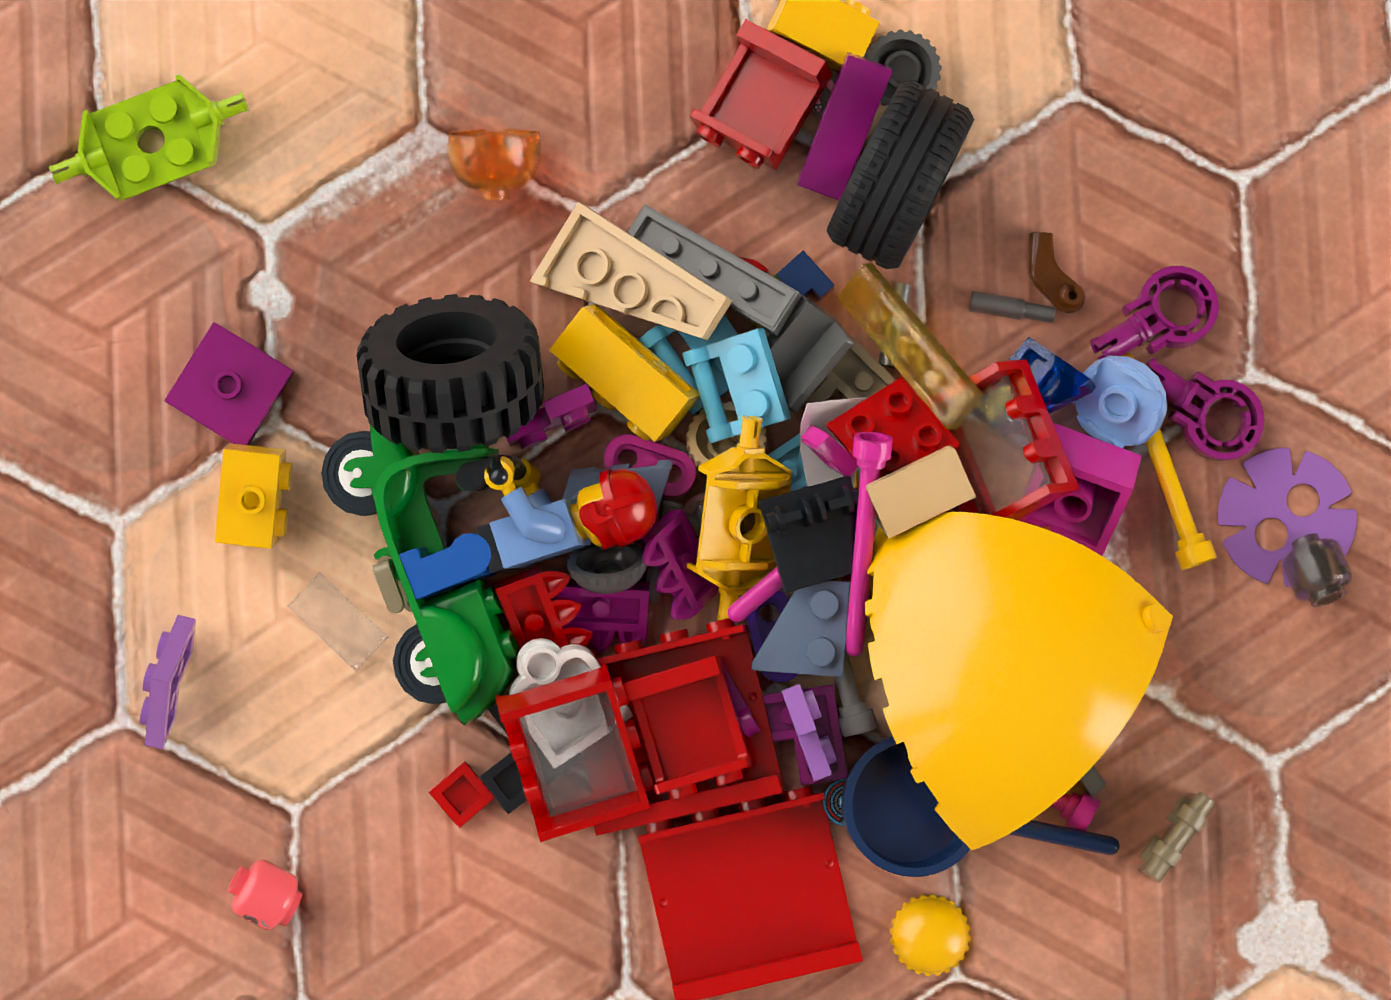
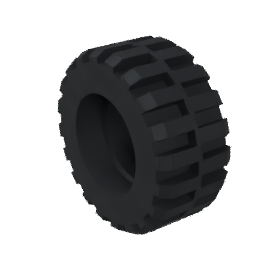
[356,294,544,453]

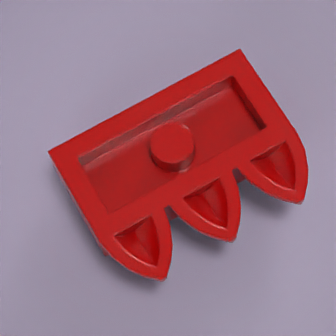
[494,566,593,650]

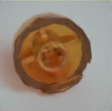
[447,128,541,200]

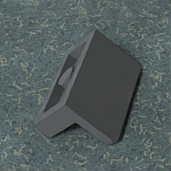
[767,295,854,413]

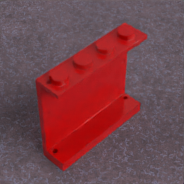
[582,618,785,836]
[637,785,863,1000]

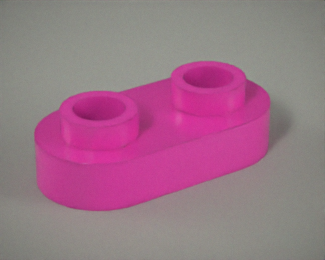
[604,434,696,498]

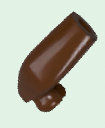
[1027,232,1085,313]

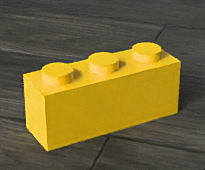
[549,304,700,442]

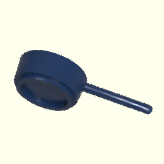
[841,736,1120,877]

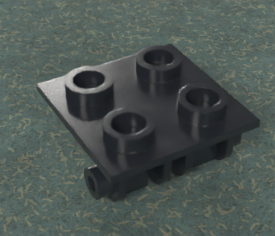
[758,476,859,593]

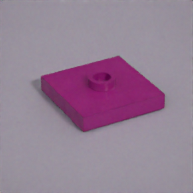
[164,322,295,445]

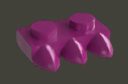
[642,510,719,620]
[554,579,650,654]

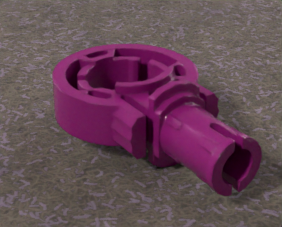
[1090,266,1219,360]
[1145,357,1265,460]

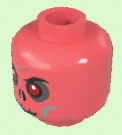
[228,859,302,930]

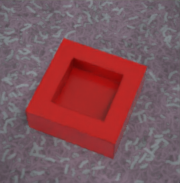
[428,761,495,828]

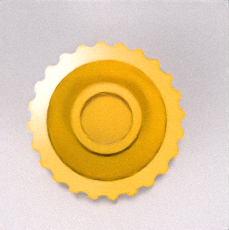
[890,893,971,976]

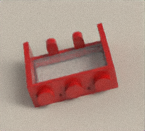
[925,359,1080,521]
[495,663,654,842]

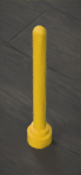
[1122,352,1217,570]

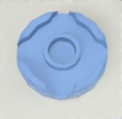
[1072,356,1167,448]

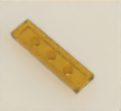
[837,263,984,430]

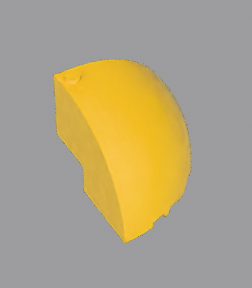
[865,512,1173,851]

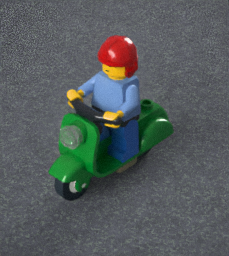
[321,425,657,725]

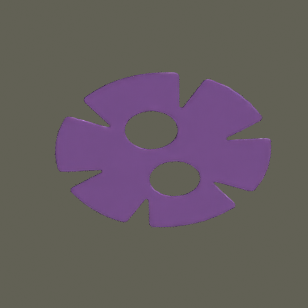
[1217,448,1357,587]

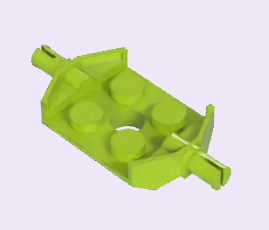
[49,74,250,202]

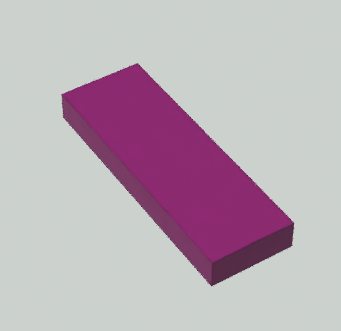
[796,52,893,200]

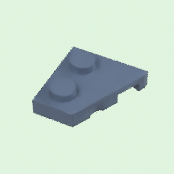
[751,580,850,677]

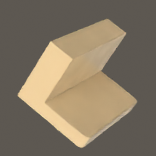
[866,446,976,538]

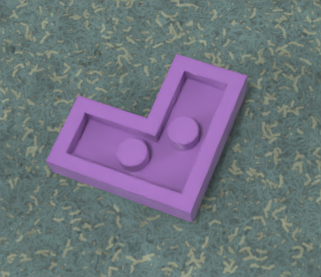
[139,615,196,750]
[781,684,837,781]

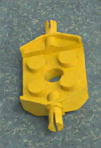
[687,415,793,620]

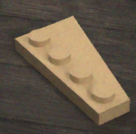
[529,202,733,341]

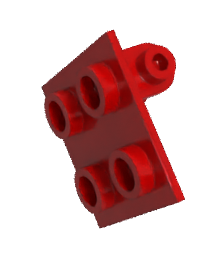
[826,377,961,478]

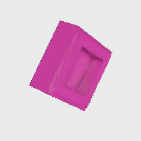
[801,425,859,477]

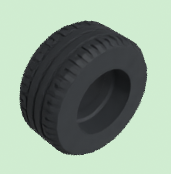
[826,81,975,269]

